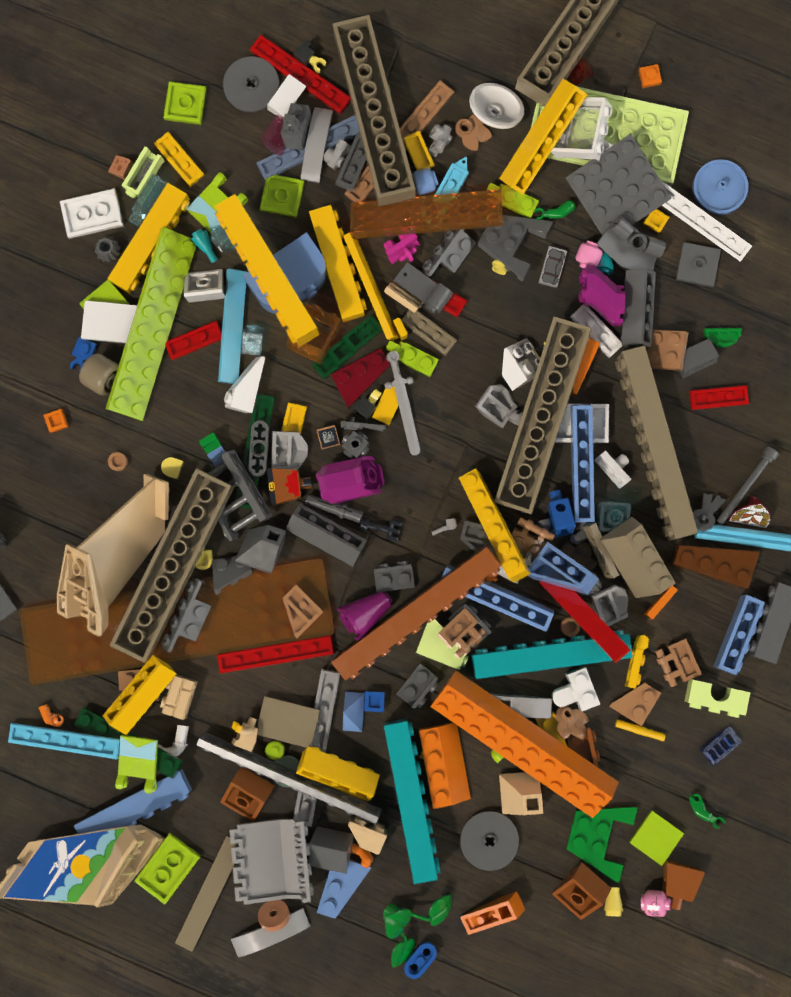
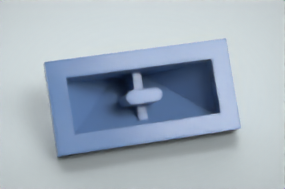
[343,692,365,732]

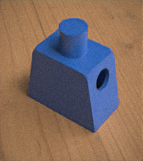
[548,490,576,538]

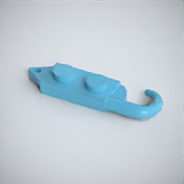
[422,157,469,225]

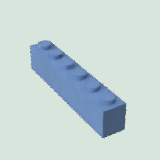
[570,404,595,522]
[441,564,554,632]
[74,769,192,834]

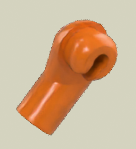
[38,704,64,727]
[351,843,373,868]

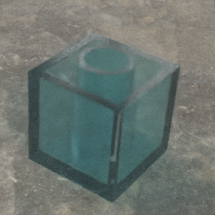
[596,502,631,533]

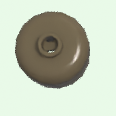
[79,353,119,396]

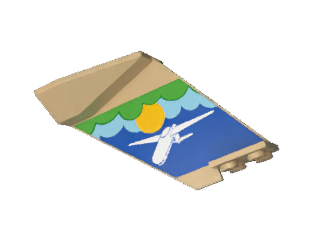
[0,825,165,907]

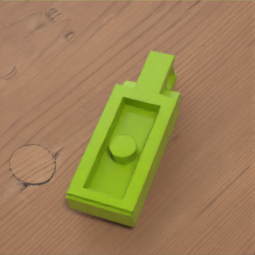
[486,183,539,218]
[386,341,439,377]

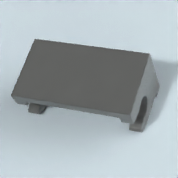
[679,339,719,378]

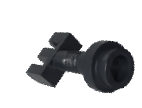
[359,517,403,542]

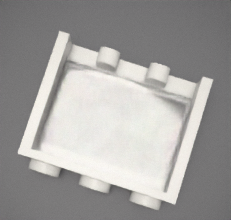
[551,97,612,161]

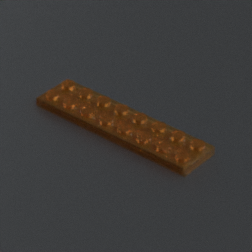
[350,189,503,239]

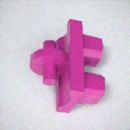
[384,229,420,264]

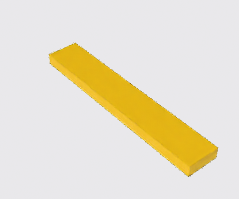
[344,233,399,341]

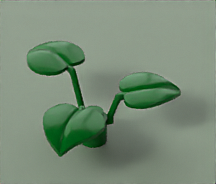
[383,893,452,968]

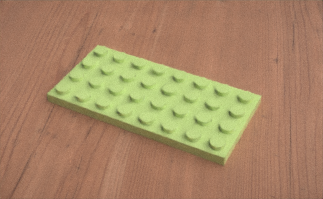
[531,87,689,185]

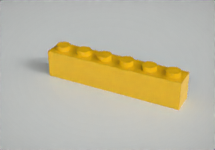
[499,79,588,195]
[107,183,190,294]
[309,205,367,323]
[459,469,531,583]

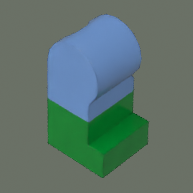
[199,432,225,468]

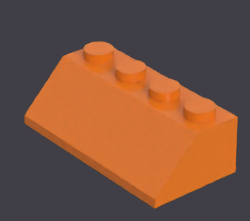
[419,722,471,809]

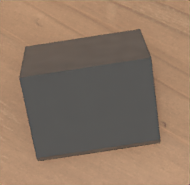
[308,826,355,874]

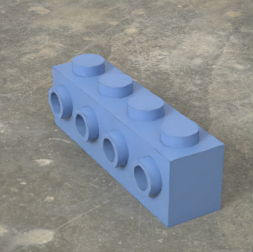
[713,595,765,675]

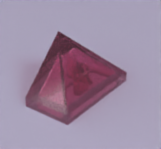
[260,115,285,156]

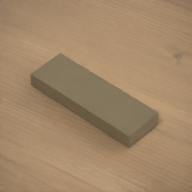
[401,310,457,356]
[583,523,619,578]

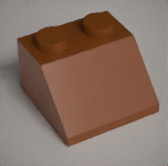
[220,767,275,822]
[552,863,611,920]

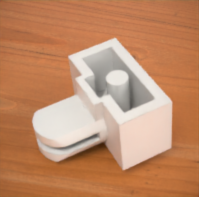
[552,667,600,711]

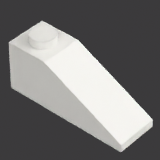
[224,356,265,413]

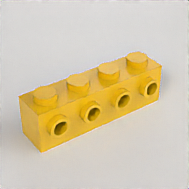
[103,655,176,735]
[296,746,380,802]

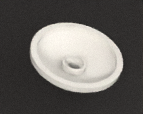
[469,83,524,129]

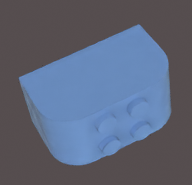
[243,232,327,314]

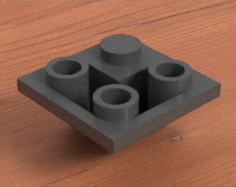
[235,525,286,574]

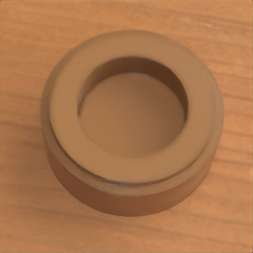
[108,452,128,471]
[560,617,580,637]

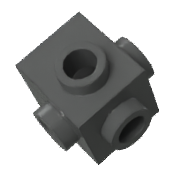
[342,431,370,459]

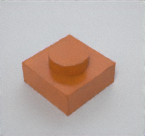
[639,64,662,88]

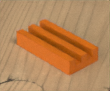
[644,585,678,619]

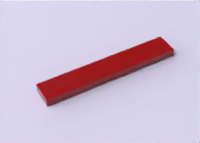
[250,35,351,115]
[539,581,631,663]
[217,635,334,673]

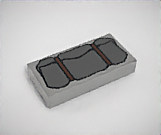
[539,246,567,288]

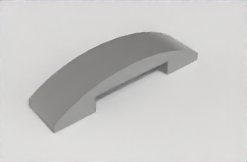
[301,107,333,183]
[231,907,310,957]

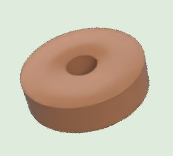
[258,900,290,932]

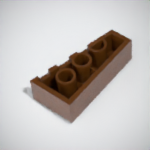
[670,545,760,589]

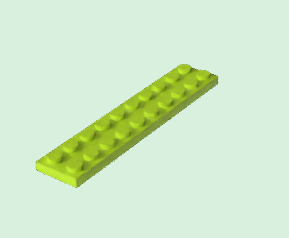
[105,227,196,421]

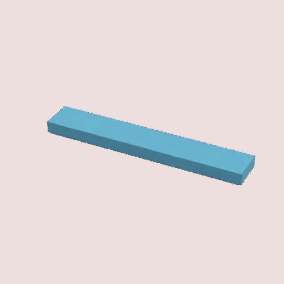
[218,269,247,384]
[8,723,120,759]

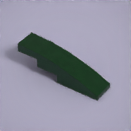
[311,315,383,381]

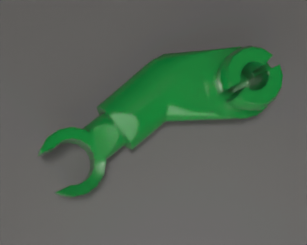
[534,200,576,220]
[689,793,726,829]

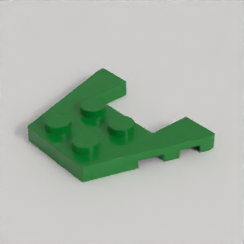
[566,806,638,883]

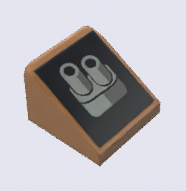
[317,425,340,450]

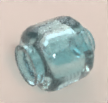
[211,225,237,252]

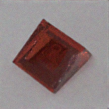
[569,58,594,86]

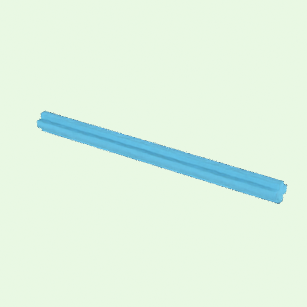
[694,524,791,551]

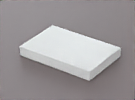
[60,188,124,239]
[81,301,137,343]

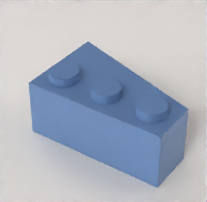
[528,542,599,595]

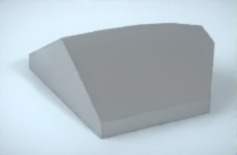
[475,385,517,428]
[271,431,308,470]
[591,585,628,626]

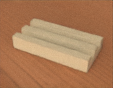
[384,280,423,313]

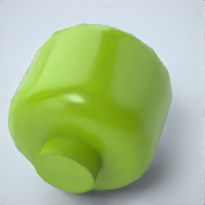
[265,740,285,760]

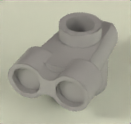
[428,124,452,157]
[323,139,351,171]

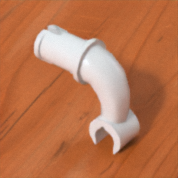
[158,725,189,756]

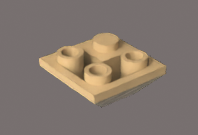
[499,772,543,815]
[348,815,387,855]

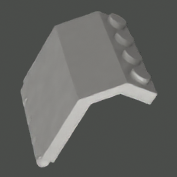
[229,819,313,905]

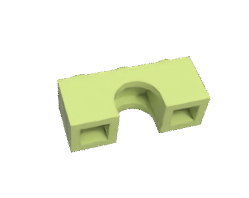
[684,679,750,718]

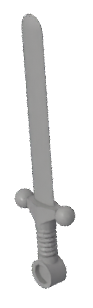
[385,351,420,455]

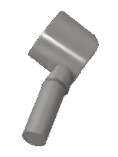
[431,518,457,536]

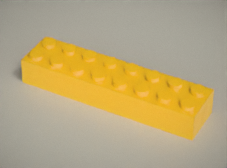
[215,194,319,347]

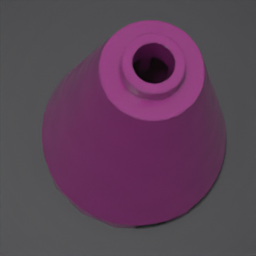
[337,591,392,641]

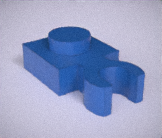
[70,337,98,372]

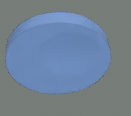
[692,160,748,215]

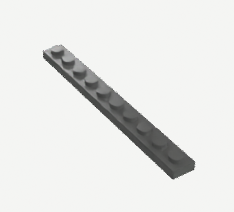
[197,732,382,824]

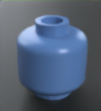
[412,168,438,195]

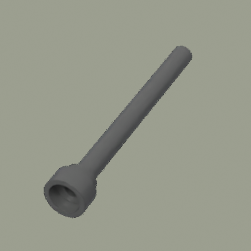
[716,446,780,525]

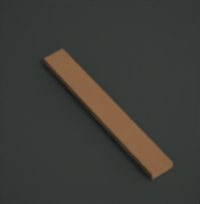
[345,80,455,207]

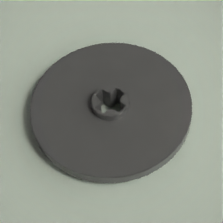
[223,57,279,112]
[460,811,519,871]

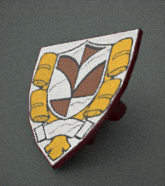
[728,497,771,528]

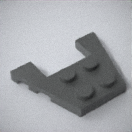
[478,214,553,281]

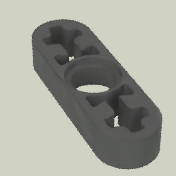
[249,421,269,477]

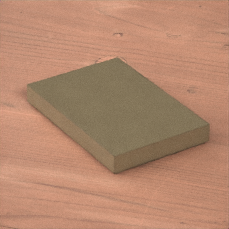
[257,696,321,748]

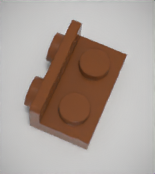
[567,726,600,767]

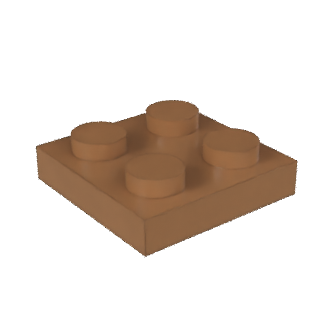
[647,330,688,371]

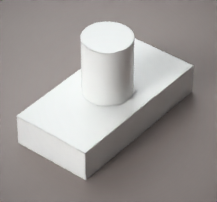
[594,450,631,489]

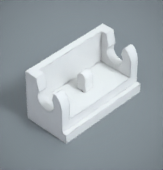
[267,74,306,119]

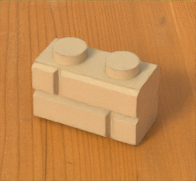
[160,675,198,720]

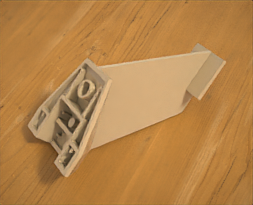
[57,474,170,636]

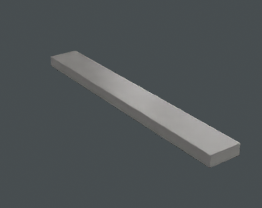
[293,669,340,827]

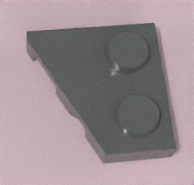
[460,521,496,555]
[212,556,253,594]

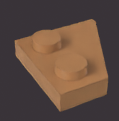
[609,682,661,726]

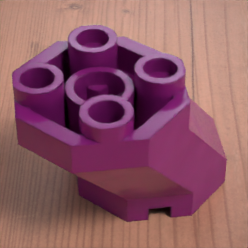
[578,265,625,326]
[316,456,385,504]

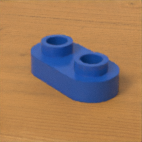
[404,941,437,979]

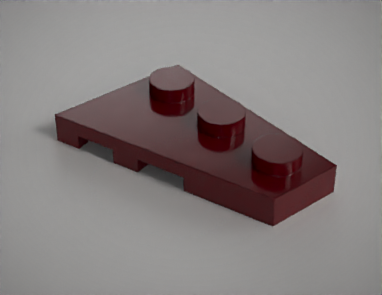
[331,349,390,409]

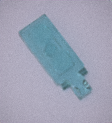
[128,174,167,226]

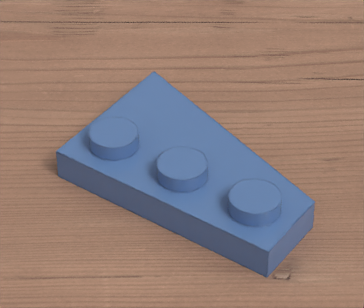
[317,859,372,918]

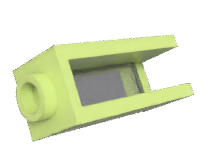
[122,147,165,199]

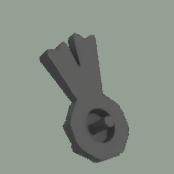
[340,417,386,432]
[693,493,725,532]

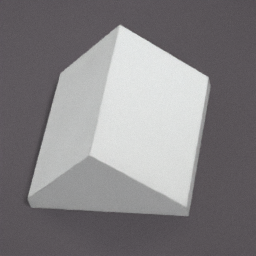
[184,269,225,303]

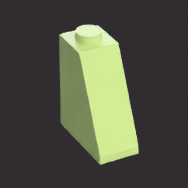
[416,619,468,670]

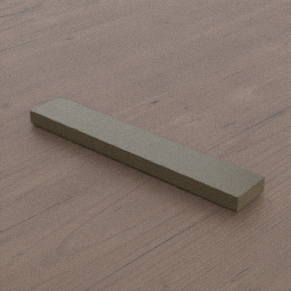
[175,835,238,952]

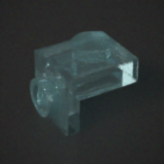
[241,324,264,356]

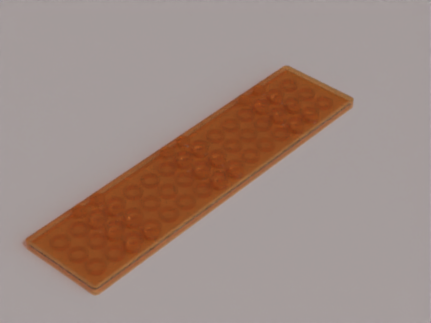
[19,559,335,685]

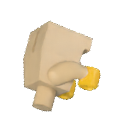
[231,717,258,752]

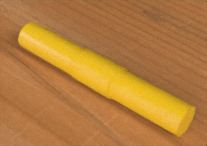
[615,719,666,741]

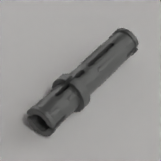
[305,493,363,523]

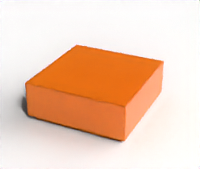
[44,408,69,433]

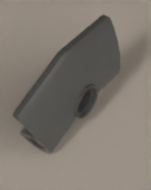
[597,216,666,271]

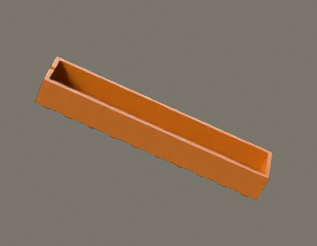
[430,670,619,818]

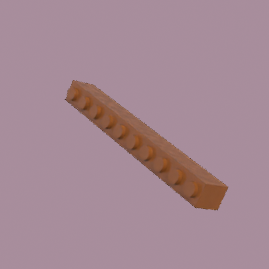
[331,544,501,681]

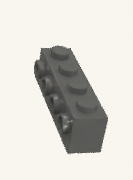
[621,268,656,349]
[286,503,367,567]
[749,582,791,664]

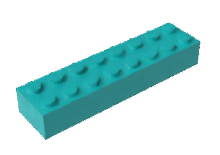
[471,630,633,679]
[384,718,440,884]

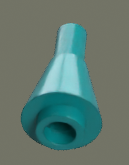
[191,229,218,263]
[597,251,614,276]

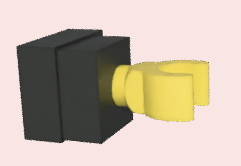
[294,39,326,73]
[353,389,382,423]

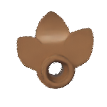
[455,114,492,151]
[556,706,589,740]

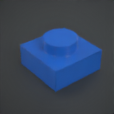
[364,691,385,712]

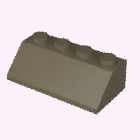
[600,517,675,598]

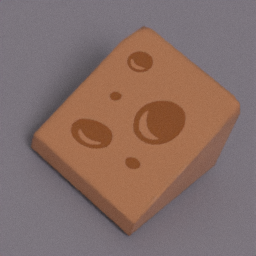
[108,155,133,180]

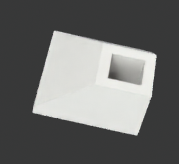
[502,338,540,391]

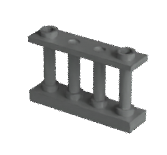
[191,450,273,541]

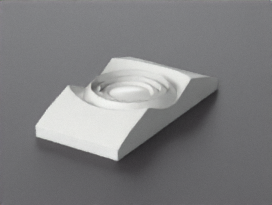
[555,404,609,443]

